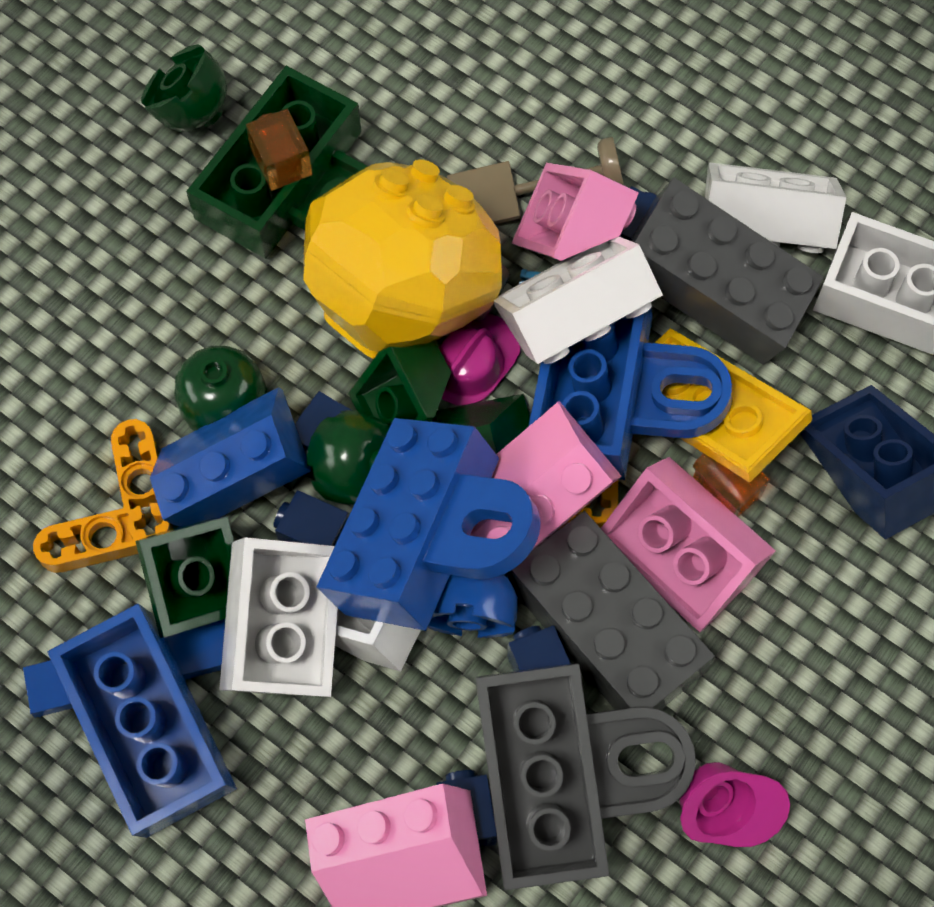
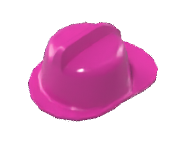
[438,314,520,406]
[679,762,790,847]

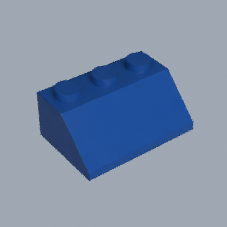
[150,387,311,527]

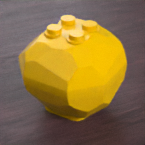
[303,159,502,359]

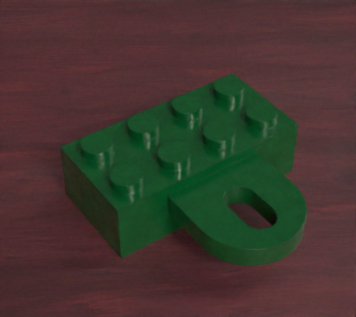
[186,65,368,259]

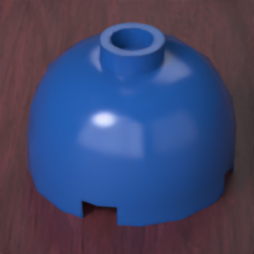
[427,574,518,638]

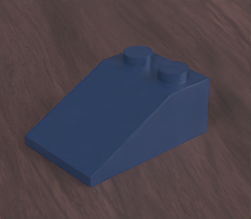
[800,385,934,540]

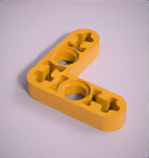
[33,419,173,573]

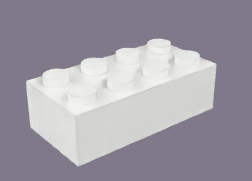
[813,212,934,355]

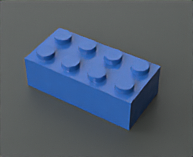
[47,604,237,838]

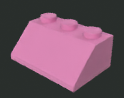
[512,162,639,261]
[471,401,622,551]
[601,457,776,633]
[305,784,487,907]

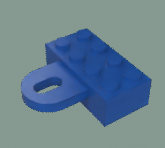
[528,308,732,480]
[316,418,541,631]

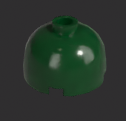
[141,44,227,132]
[174,346,267,431]
[307,410,390,506]

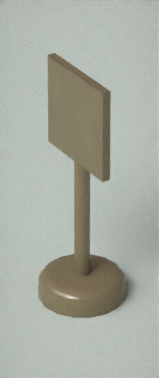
[447,137,624,224]

